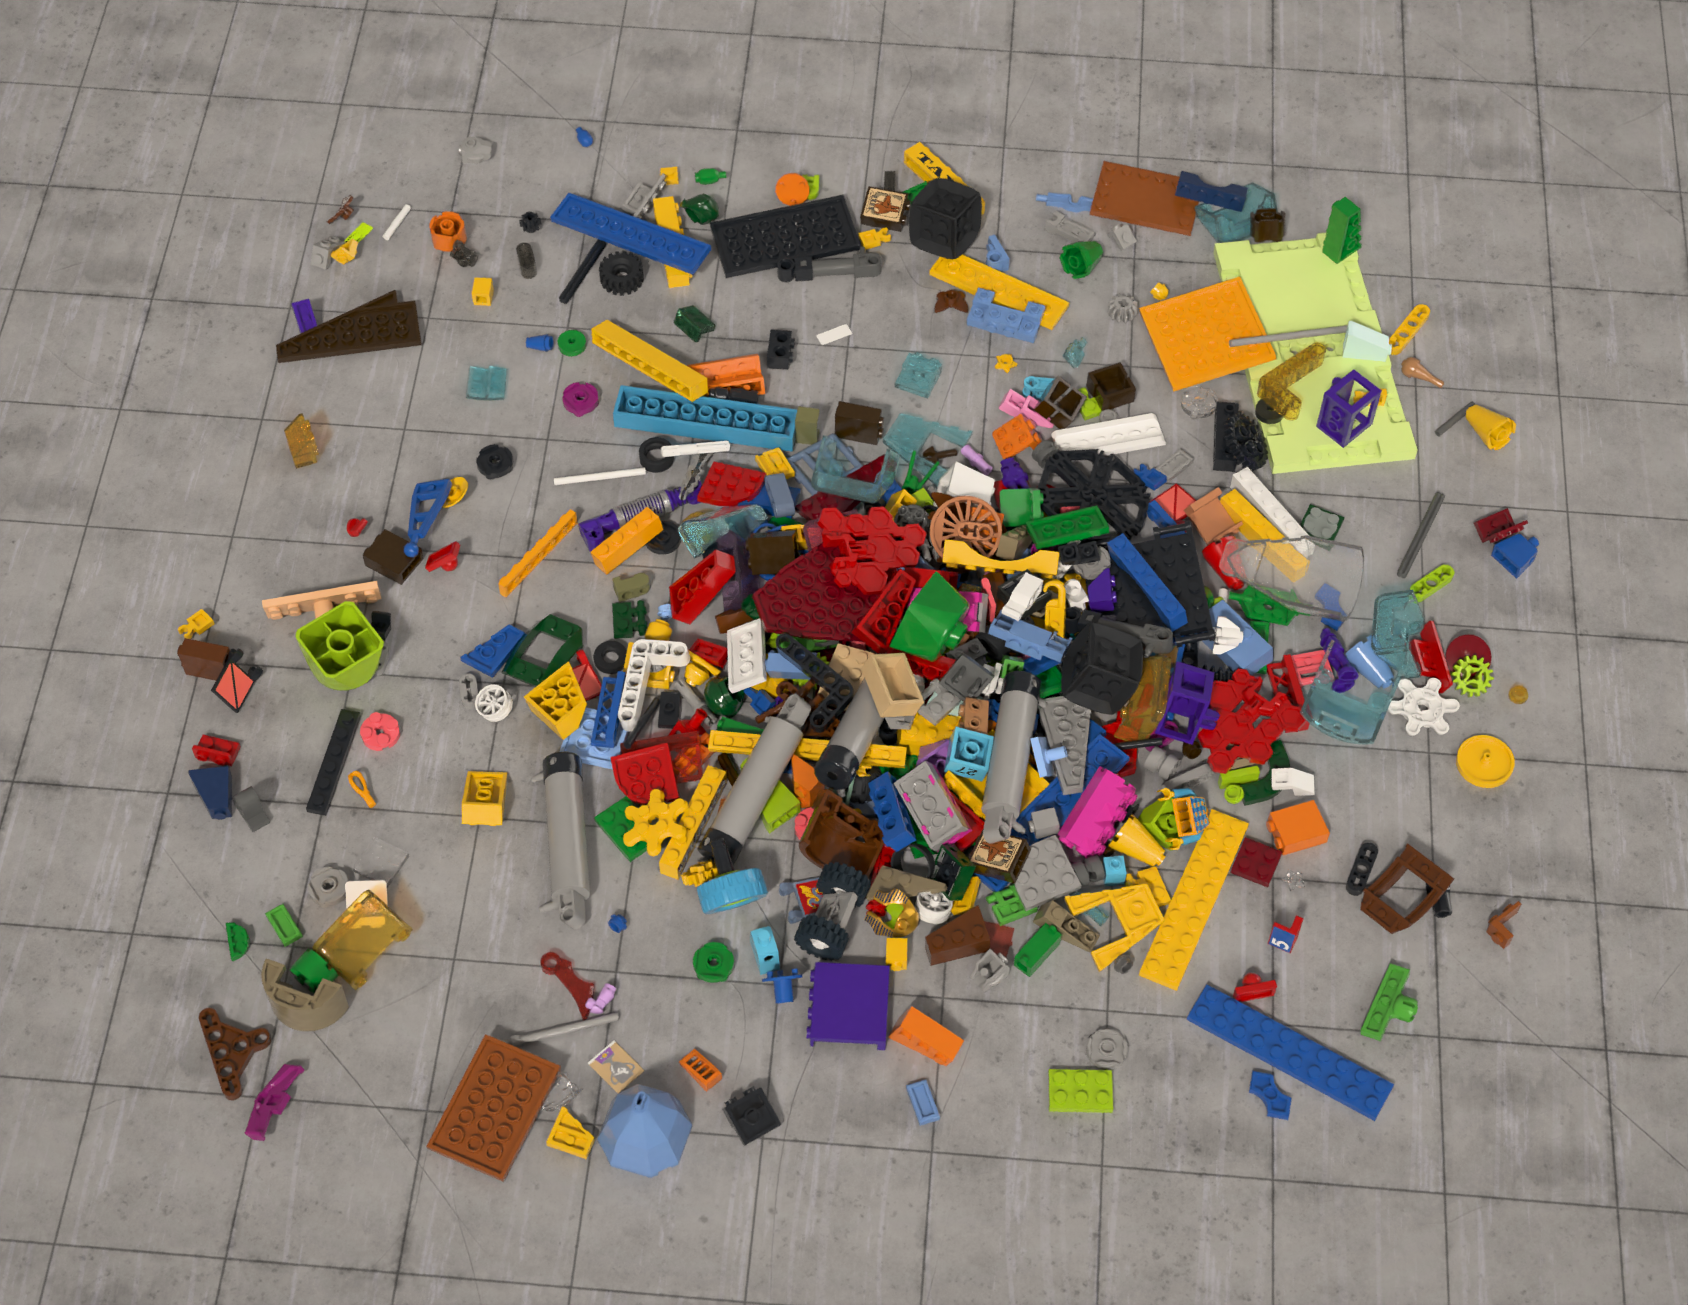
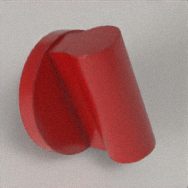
[347,518,368,537]

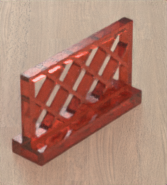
[620,731,703,784]

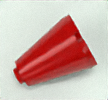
[1202,536,1246,590]

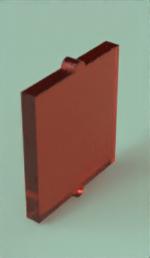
[984,921,1014,958]

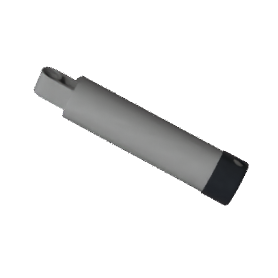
[814,652,887,798]
[981,671,1046,844]
[695,694,811,865]
[531,751,590,930]

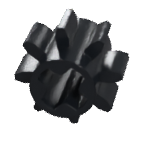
[519,212,542,233]

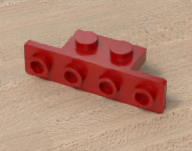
[1409,620,1453,694]

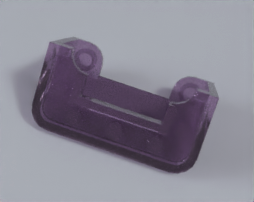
[716,529,760,612]

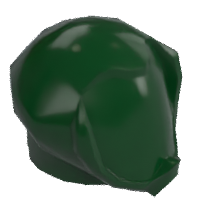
[679,193,719,225]
[704,676,745,718]

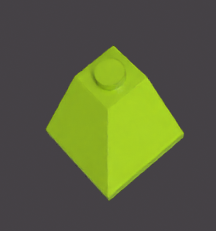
[1137,797,1180,851]

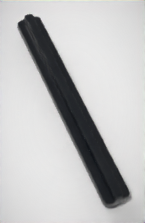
[559,239,606,304]

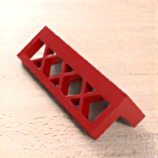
[1267,654,1311,733]

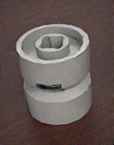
[1144,746,1181,781]

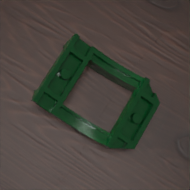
[502,614,584,687]

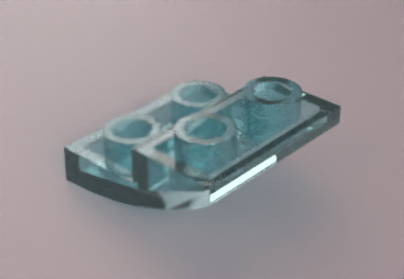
[466,365,507,401]

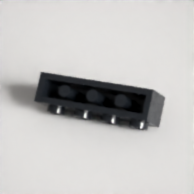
[1213,402,1242,472]

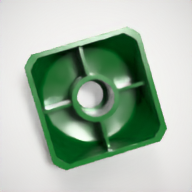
[889,571,970,662]

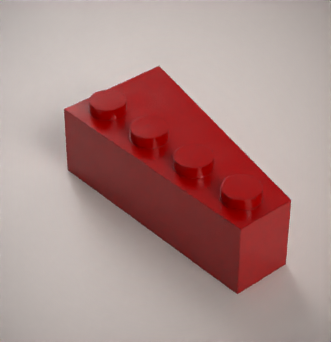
[669,550,736,625]
[851,569,916,654]

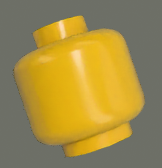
[645,619,672,641]

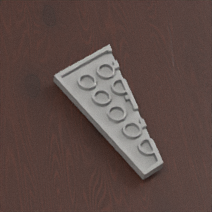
[1037,696,1091,795]

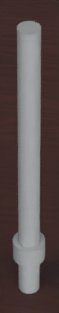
[503,1013,619,1048]

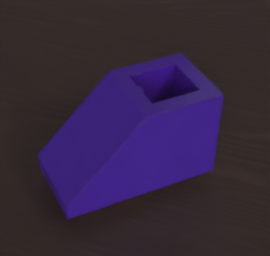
[1088,568,1117,612]

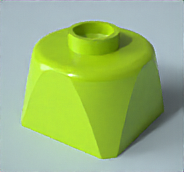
[295,601,384,691]

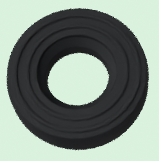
[593,641,627,674]

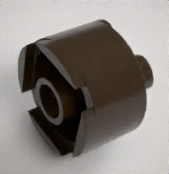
[1250,208,1285,243]

